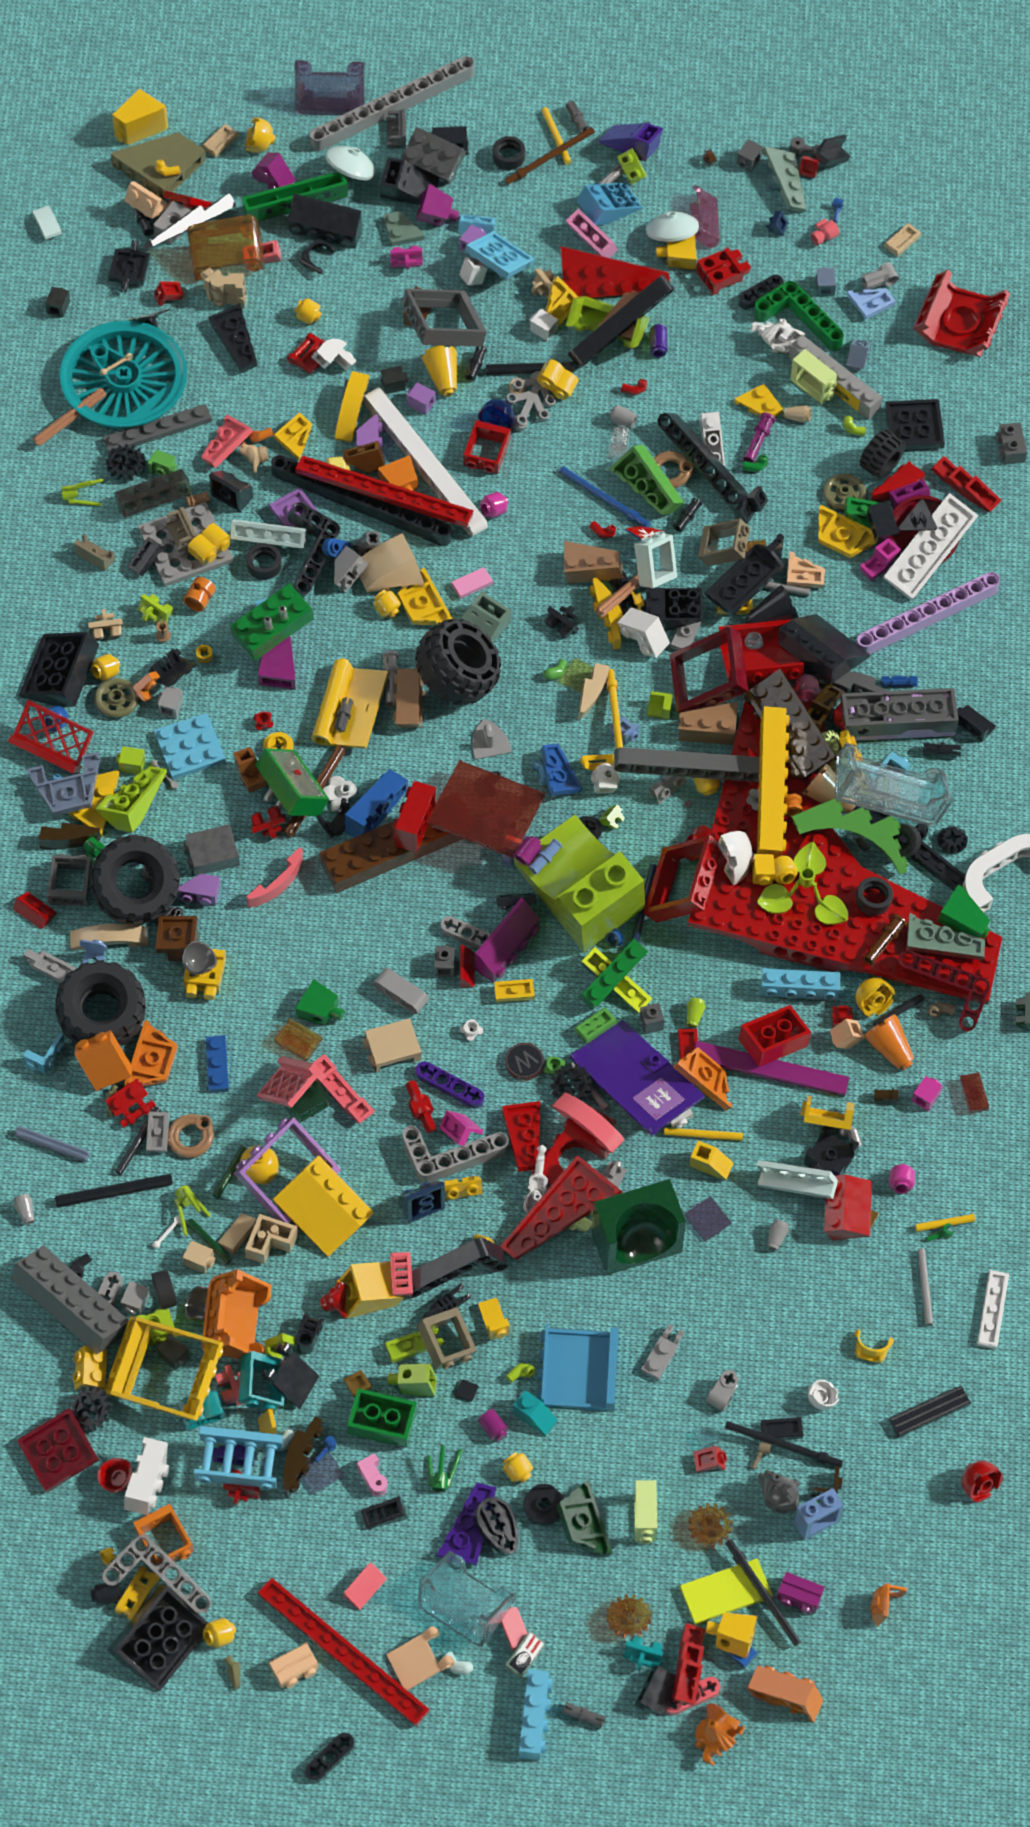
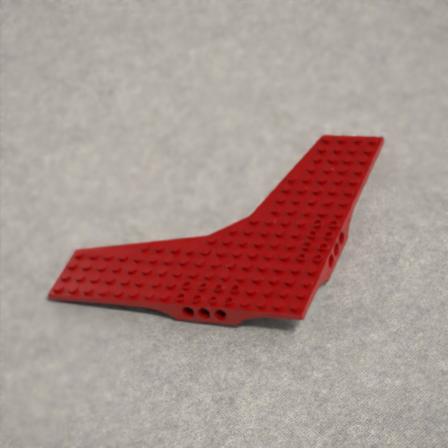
[687,683,1002,1005]

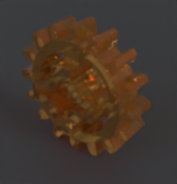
[688,1503,733,1548]
[606,1594,652,1639]

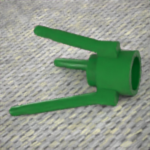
[83,837,105,865]
[427,1444,463,1492]

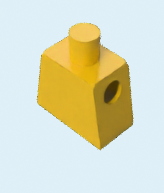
[656,234,697,270]
[706,1613,757,1658]

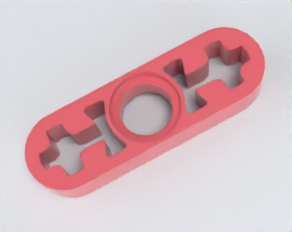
[665,1677,720,1715]

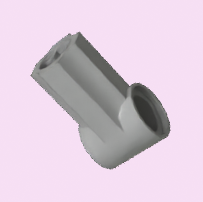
[861,262,899,290]

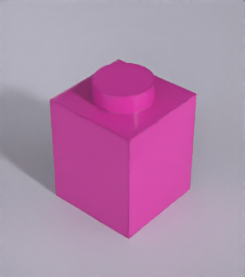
[912,1076,942,1111]

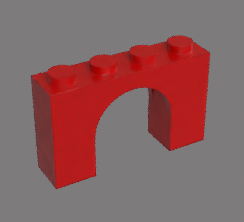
[532,1118,610,1190]

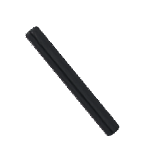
[486,362,575,375]

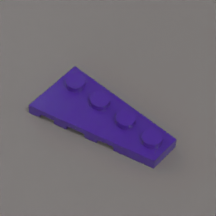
[436,1483,497,1567]

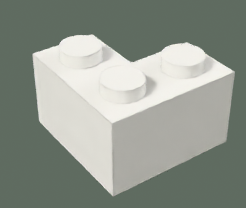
[618,608,670,658]

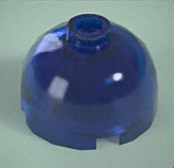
[478,398,515,429]

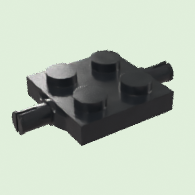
[108,240,150,293]

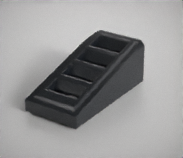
[361,1496,408,1530]

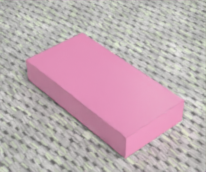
[452,567,493,599]

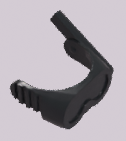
[299,238,336,275]
[316,798,350,838]

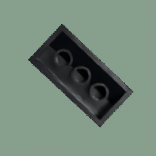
[288,193,362,248]

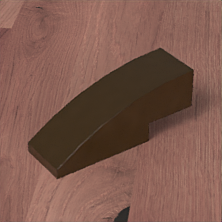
[808,683,844,730]
[39,822,101,849]

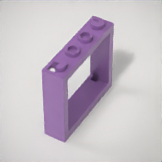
[233,1117,341,1223]

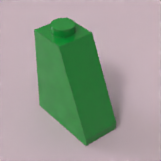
[937,884,990,939]

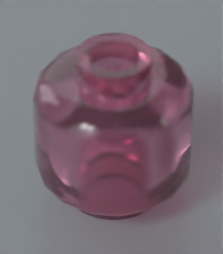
[794,674,820,702]

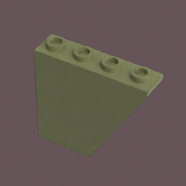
[111,132,206,200]

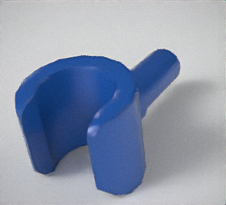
[832,197,843,223]
[314,1436,336,1463]

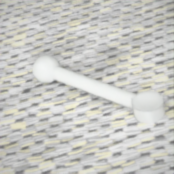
[152,1216,181,1249]

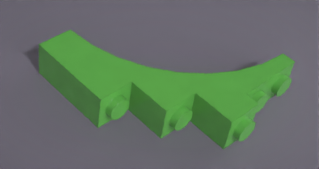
[791,798,909,875]

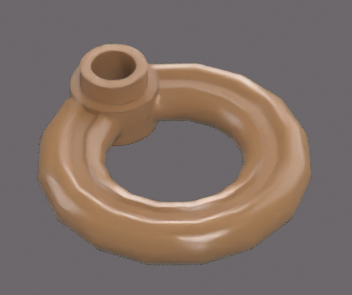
[654,451,694,488]
[168,1114,214,1158]

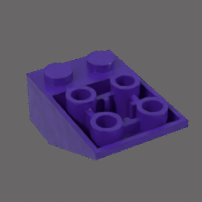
[598,122,663,162]

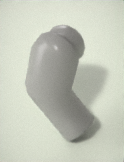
[838,1126,862,1146]

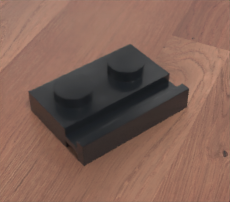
[496,892,536,908]

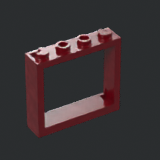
[669,626,748,714]

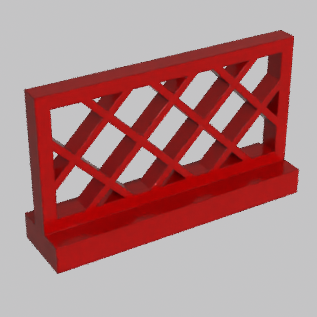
[8,700,94,773]

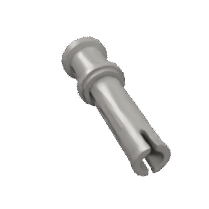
[382,651,399,707]

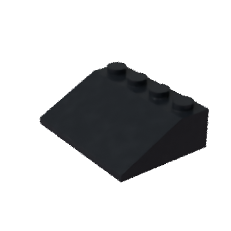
[778,614,870,684]
[19,632,99,707]
[107,1585,208,1692]

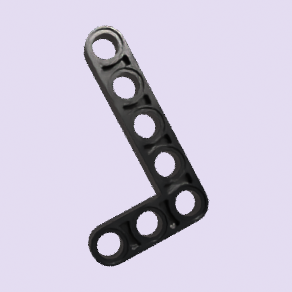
[287,502,340,599]
[400,1238,508,1299]

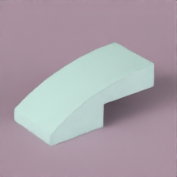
[32,206,62,240]

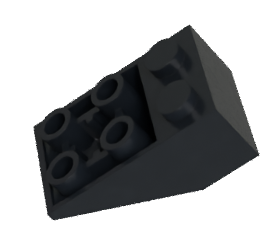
[380,157,439,205]
[645,588,703,631]

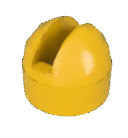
[99,1547,117,1566]

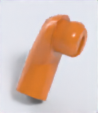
[248,427,274,443]

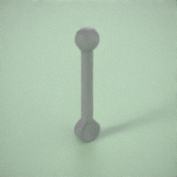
[150,760,178,790]

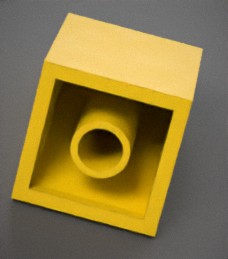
[112,89,168,145]
[338,1261,404,1319]

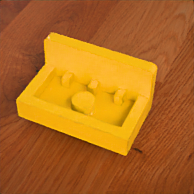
[73,1345,107,1390]

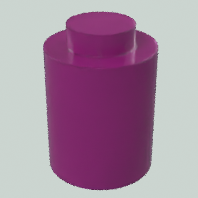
[513,836,542,866]
[478,1409,508,1441]

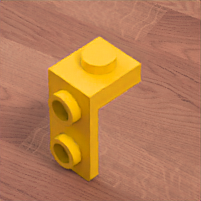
[478,1298,510,1340]

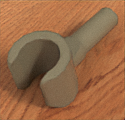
[751,1442,771,1469]

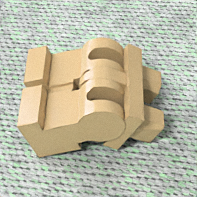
[201,268,247,309]

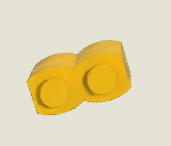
[536,359,579,400]
[187,523,230,565]

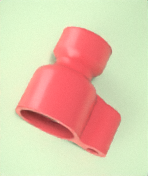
[810,219,840,246]

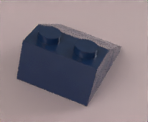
[399,1181,445,1224]

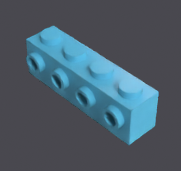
[761,968,840,1000]
[519,1669,553,1761]

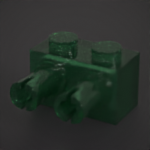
[284,1081,330,1124]

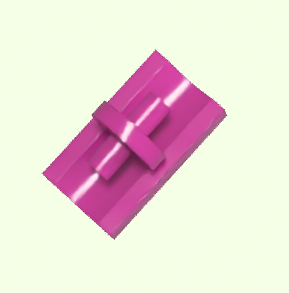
[390,246,423,270]

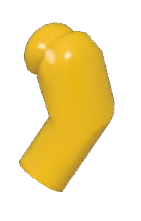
[155,160,180,177]

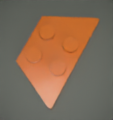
[124,1020,178,1087]
[673,1047,732,1111]

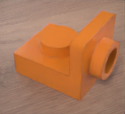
[133,671,160,702]

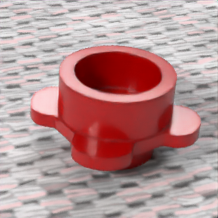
[253,711,274,730]

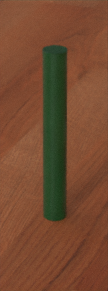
[213,1146,247,1199]
[186,1218,232,1264]

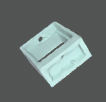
[634,531,677,588]

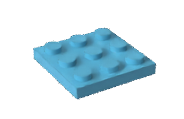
[464,231,535,279]
[154,713,226,780]

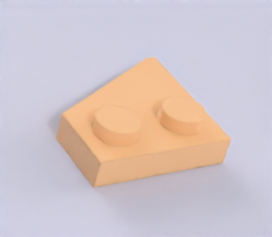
[787,551,825,589]

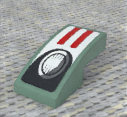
[504,1631,546,1679]

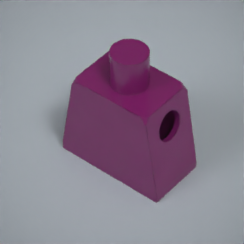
[415,184,460,226]

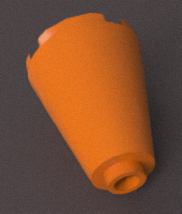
[864,1014,914,1070]

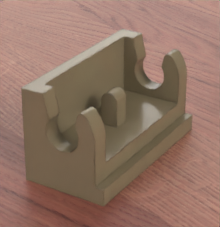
[165,507,197,552]
[74,534,116,571]

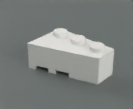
[124,1437,169,1515]

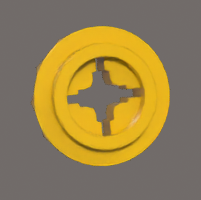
[263,732,294,750]

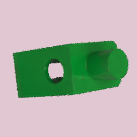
[296,979,345,1025]

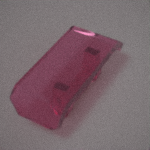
[690,185,720,248]

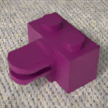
[251,152,296,190]

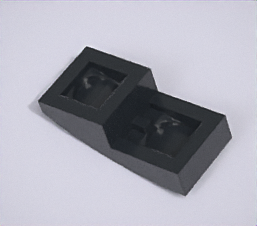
[734,486,768,524]

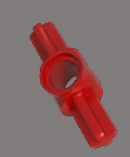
[405,1080,437,1133]

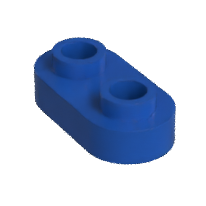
[322,538,353,559]

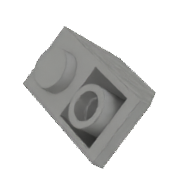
[334,546,368,593]

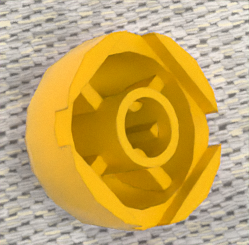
[245,117,275,153]
[855,978,895,1017]
[240,1145,279,1185]

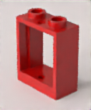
[463,420,511,474]

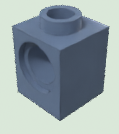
[815,267,836,296]

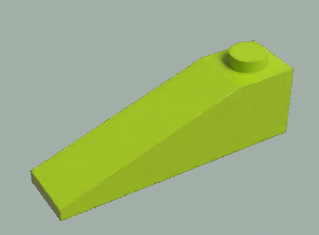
[96,766,167,833]

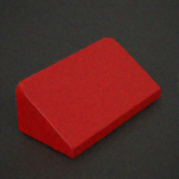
[13,891,57,929]
[460,944,475,988]

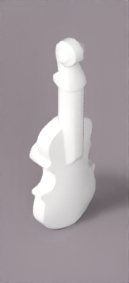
[523,1145,548,1213]

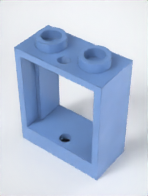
[794,1488,844,1540]

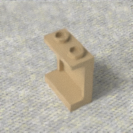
[363,1018,422,1072]

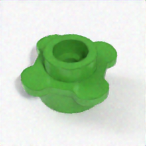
[544,1056,565,1076]

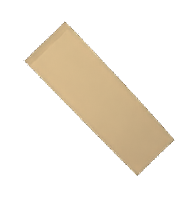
[577,663,609,720]

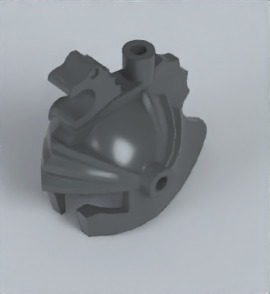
[758,1470,800,1514]

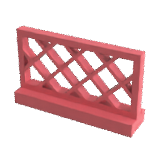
[256,1056,327,1108]

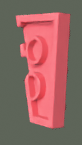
[201,415,252,468]

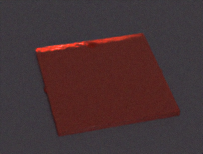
[426,760,546,858]

